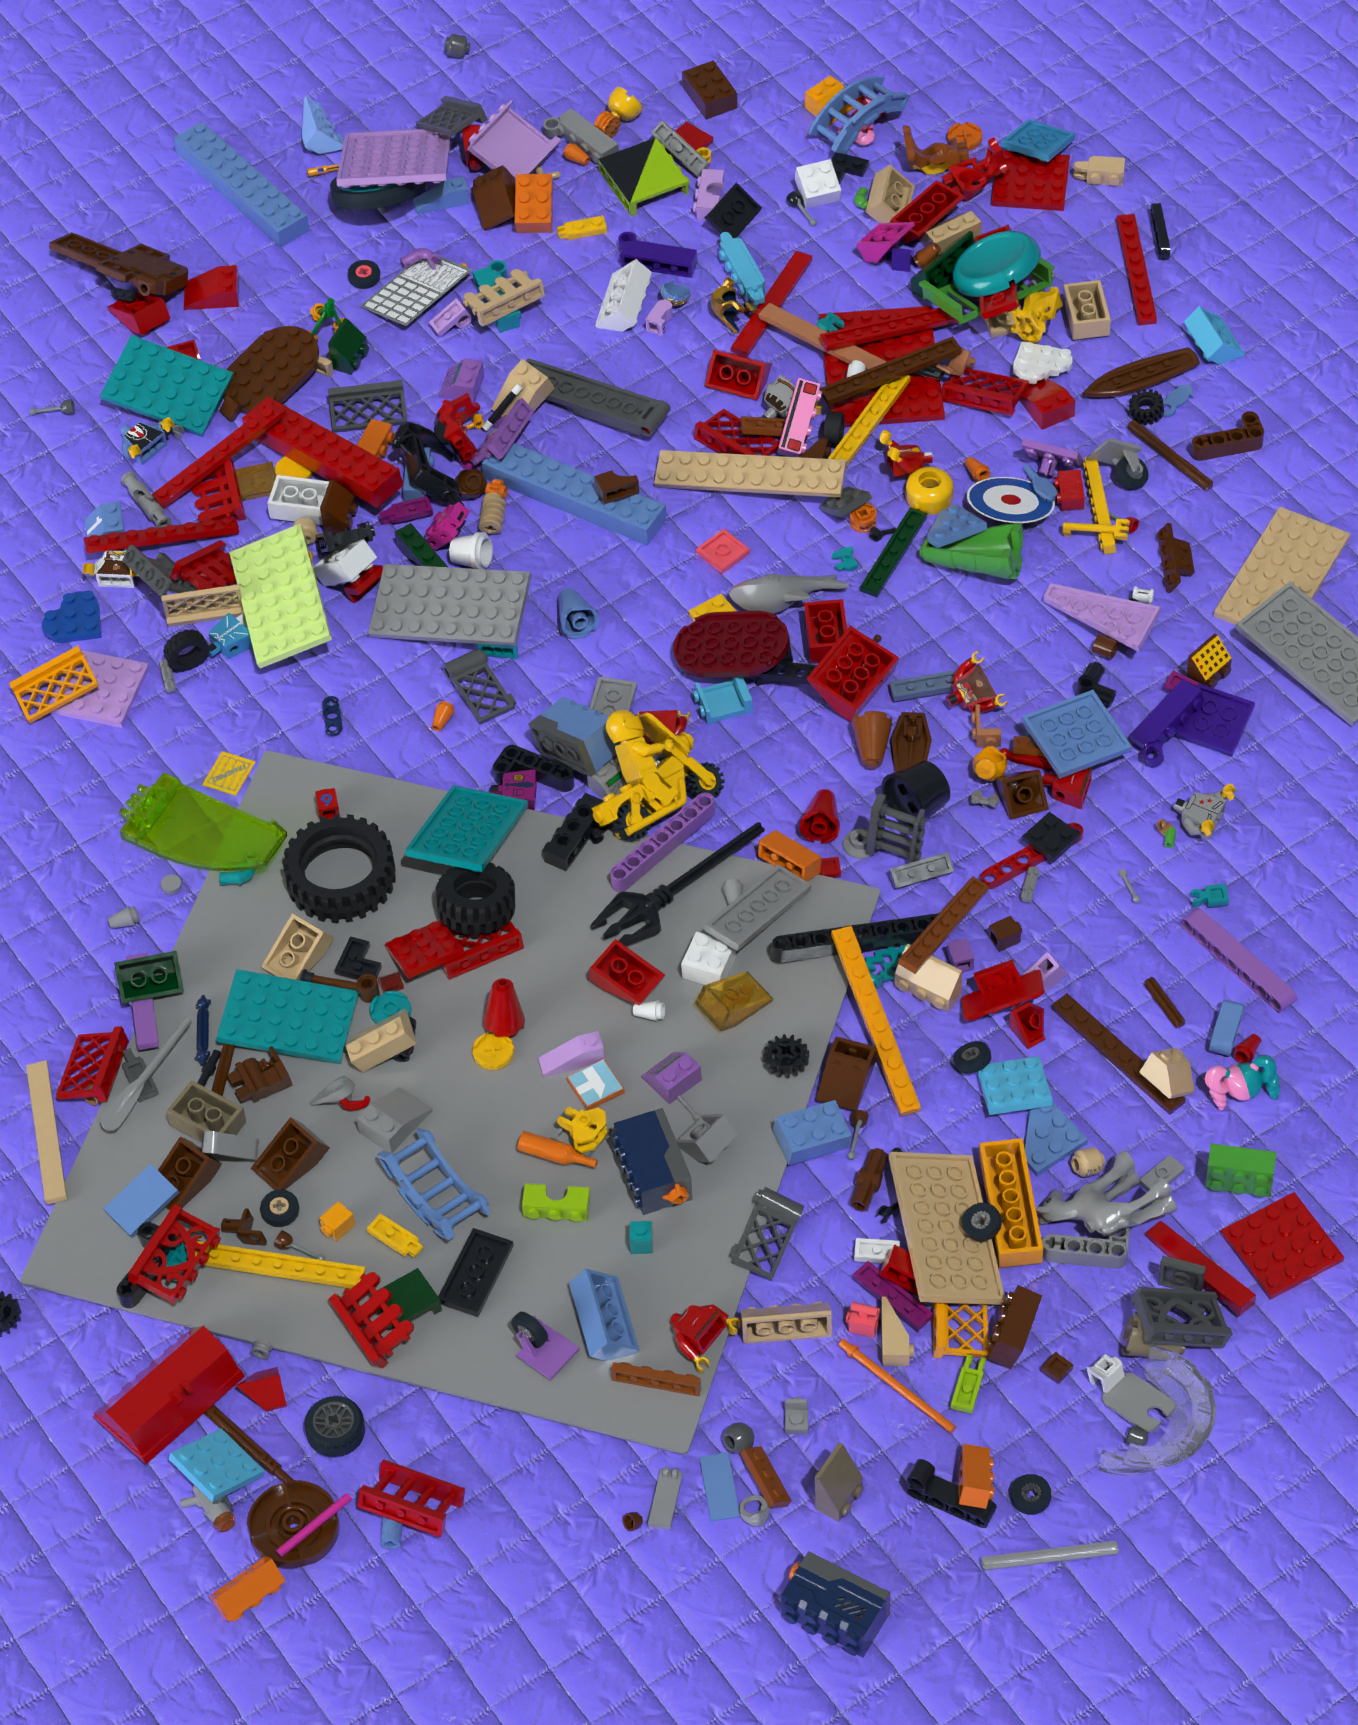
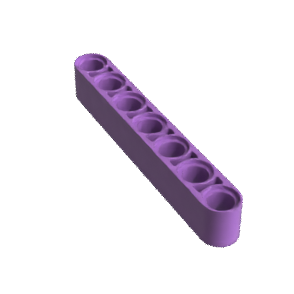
[610,793,715,892]
[1181,908,1297,1013]

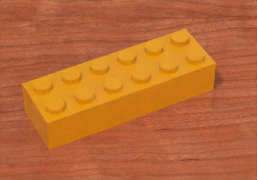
[979,1138,1043,1268]

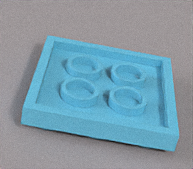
[977,1056,1053,1115]
[169,1428,265,1502]

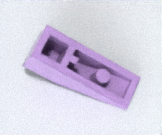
[1011,952,1069,1009]
[538,1031,605,1077]

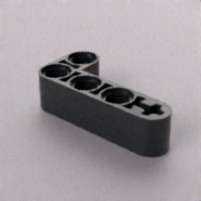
[493,745,575,792]
[117,1222,176,1308]
[907,1459,997,1528]

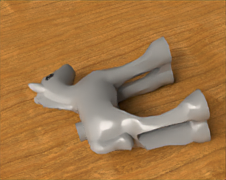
[1036,1150,1177,1236]

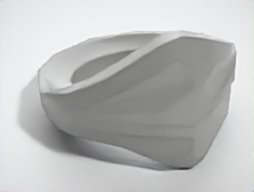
[740,1495,770,1527]

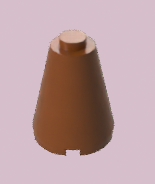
[852,711,892,769]

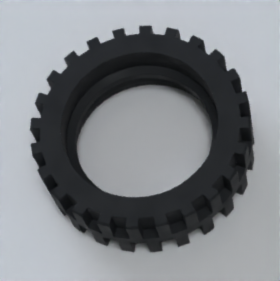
[283,814,396,923]

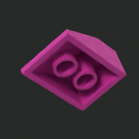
[856,222,915,263]

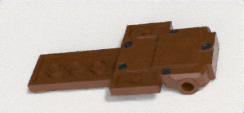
[49,232,188,296]

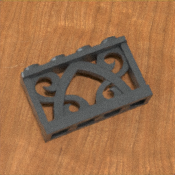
[1131,1287,1233,1348]

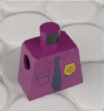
[490,770,537,811]

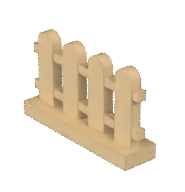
[463,269,545,327]

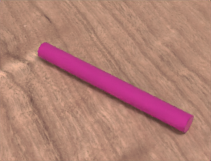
[276,1493,352,1558]

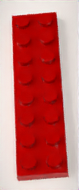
[975,224,1019,320]

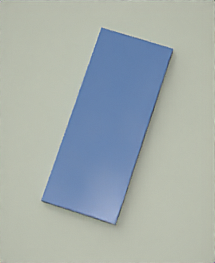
[699,1452,740,1522]

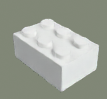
[267,475,329,525]
[313,539,377,587]

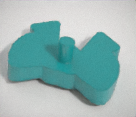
[816,312,844,332]
[831,547,858,572]

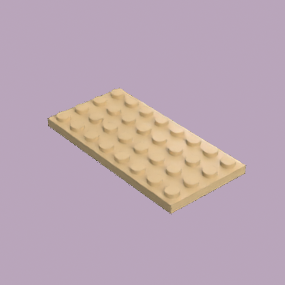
[1213,506,1351,625]
[889,1152,1006,1305]

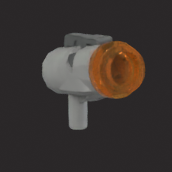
[180,1485,235,1532]

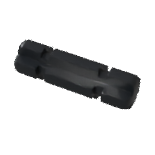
[111,287,137,302]

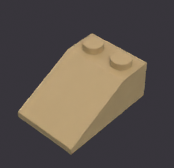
[491,359,555,418]
[261,913,334,980]

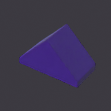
[892,248,914,272]

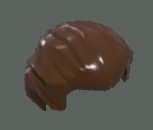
[455,469,487,499]

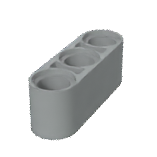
[202,1131,259,1160]

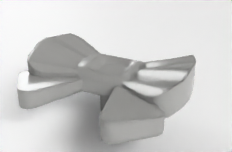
[971,790,999,807]

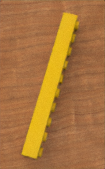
[1083,457,1116,555]

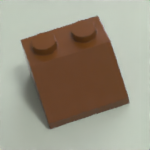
[320,480,358,534]

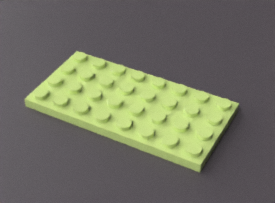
[229,524,333,668]

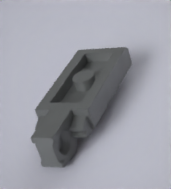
[122,1048,159,1102]

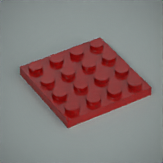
[992,151,1070,211]
[1221,1192,1344,1300]

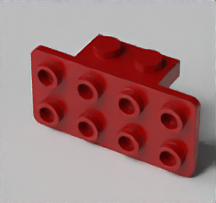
[961,959,1045,1021]

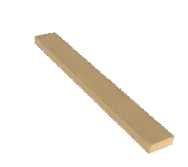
[26,1060,68,1205]

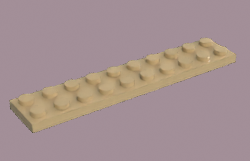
[654,450,847,498]

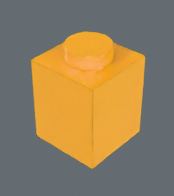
[319,1201,355,1242]

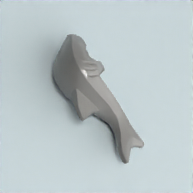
[729,574,849,614]

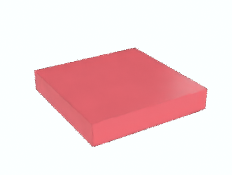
[696,529,750,574]

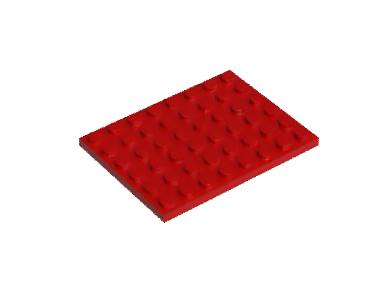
[819,306,945,427]

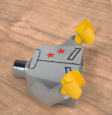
[1174,784,1237,840]

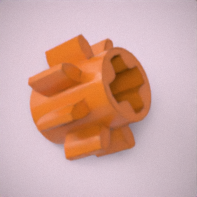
[485,479,508,500]

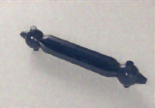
[194,995,211,1066]

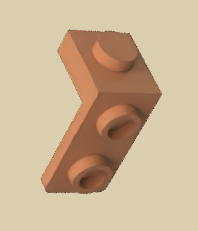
[971,704,1001,748]

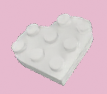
[1013,342,1073,384]

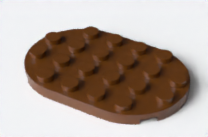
[224,326,319,414]

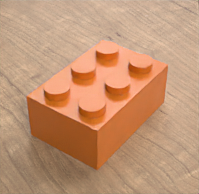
[515,174,554,233]

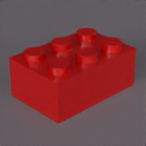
[804,599,847,663]

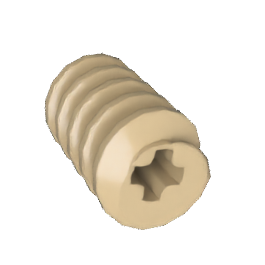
[478,492,506,535]

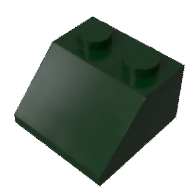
[328,318,369,375]

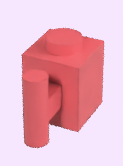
[846,1301,880,1338]

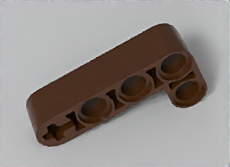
[1191,411,1264,461]

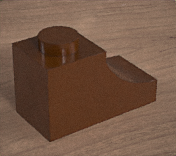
[594,470,639,505]

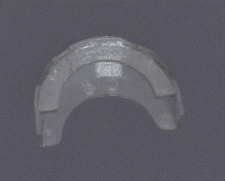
[1099,1343,1216,1476]

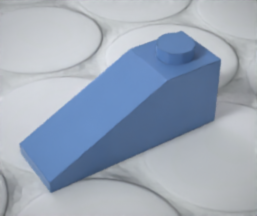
[413,177,469,214]

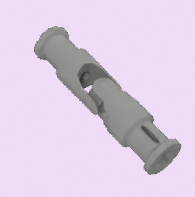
[121,471,172,528]

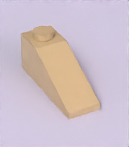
[881,1297,914,1366]

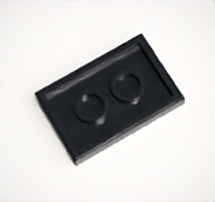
[704,182,762,239]

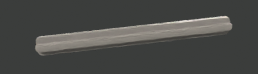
[981,1541,1119,1570]

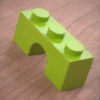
[522,1183,591,1222]

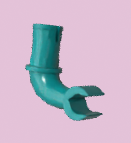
[220,851,259,886]

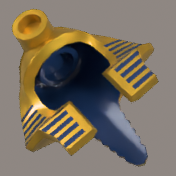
[710,277,758,334]

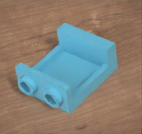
[692,677,753,724]

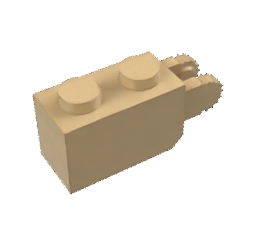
[1073,156,1125,186]

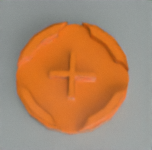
[947,122,983,151]

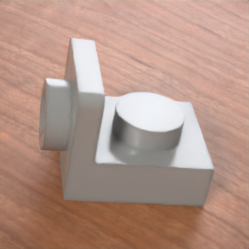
[785,1397,808,1434]

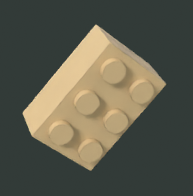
[1063,280,1111,340]

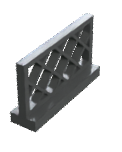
[416,96,488,136]
[328,380,407,433]

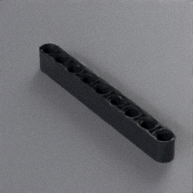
[771,913,950,963]

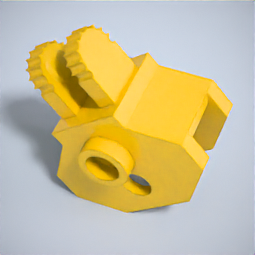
[557,1107,607,1154]

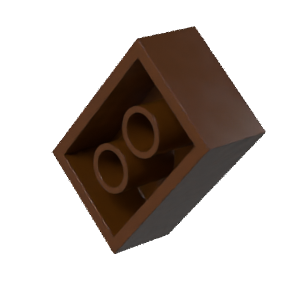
[682,60,738,120]
[986,1285,1042,1369]

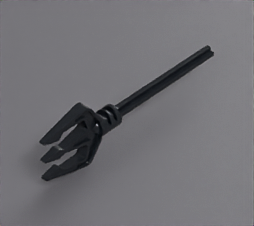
[591,822,765,946]

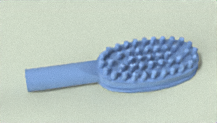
[1023,464,1057,502]

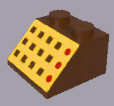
[1187,633,1232,688]

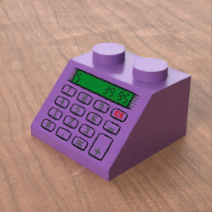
[438,358,484,403]
[642,1052,702,1104]

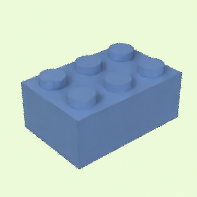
[773,1100,852,1165]

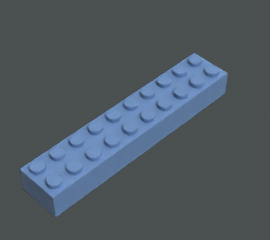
[174,121,309,248]
[482,443,667,546]

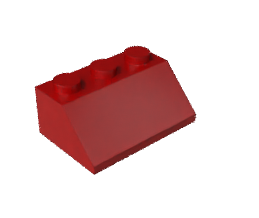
[705,350,772,400]

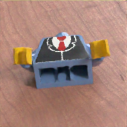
[120,417,175,465]

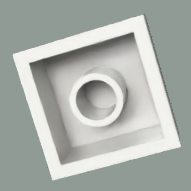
[795,159,841,209]
[681,932,736,989]

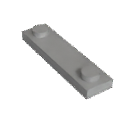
[651,120,711,177]

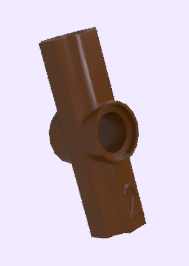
[850,1148,888,1212]

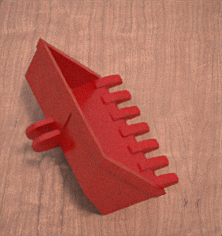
[92,1325,245,1464]

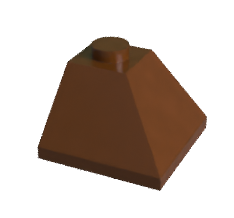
[996,770,1049,819]

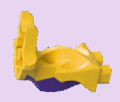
[1011,287,1063,343]

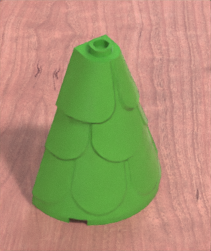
[920,523,1023,579]

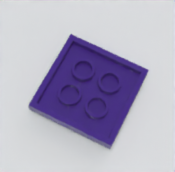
[1176,683,1255,756]

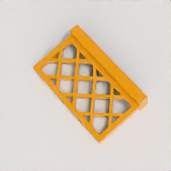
[9,646,99,723]
[932,1302,988,1358]

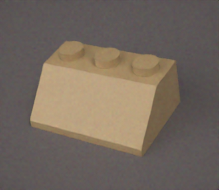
[866,165,915,223]
[918,211,982,254]
[895,944,962,1012]
[346,1009,417,1072]

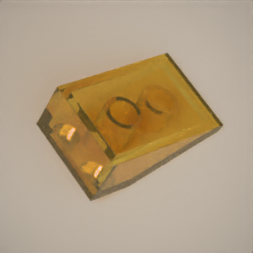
[695,971,773,1031]

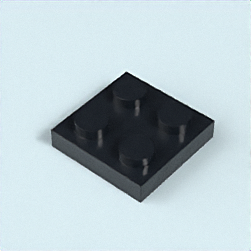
[1022,812,1080,863]

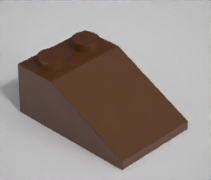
[473,165,515,231]
[251,1117,330,1190]
[158,1136,222,1210]

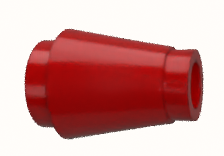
[1234,1034,1261,1063]

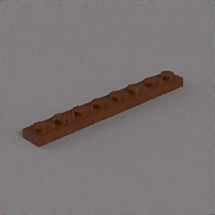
[819,336,962,406]
[1051,993,1186,1115]

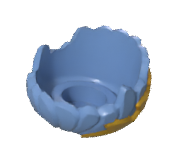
[660,280,691,306]

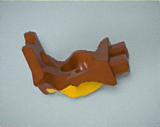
[903,125,969,175]

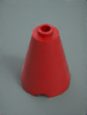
[799,789,840,844]
[483,978,525,1037]

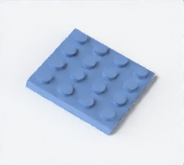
[1022,690,1132,778]

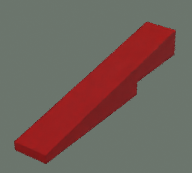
[1145,1221,1256,1317]

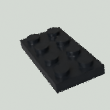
[438,1228,514,1317]

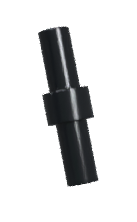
[197,1050,221,1087]

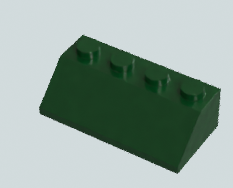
[911,231,974,301]

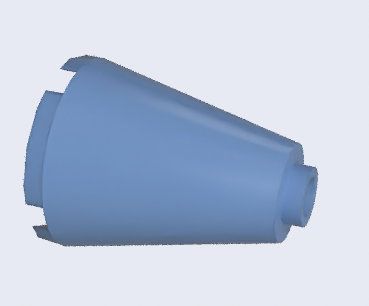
[558,588,599,639]

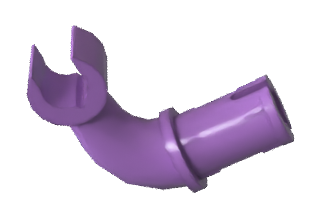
[400,248,443,270]

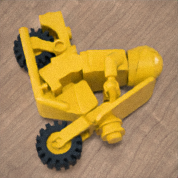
[591,710,725,841]

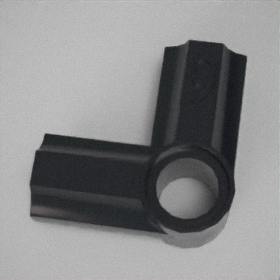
[1075,662,1117,707]

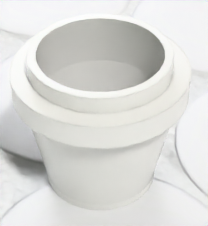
[449,532,493,569]

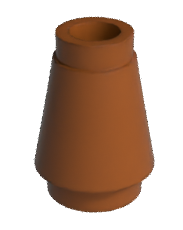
[913,242,941,268]

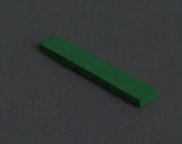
[860,508,927,598]

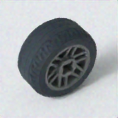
[305,1396,365,1458]

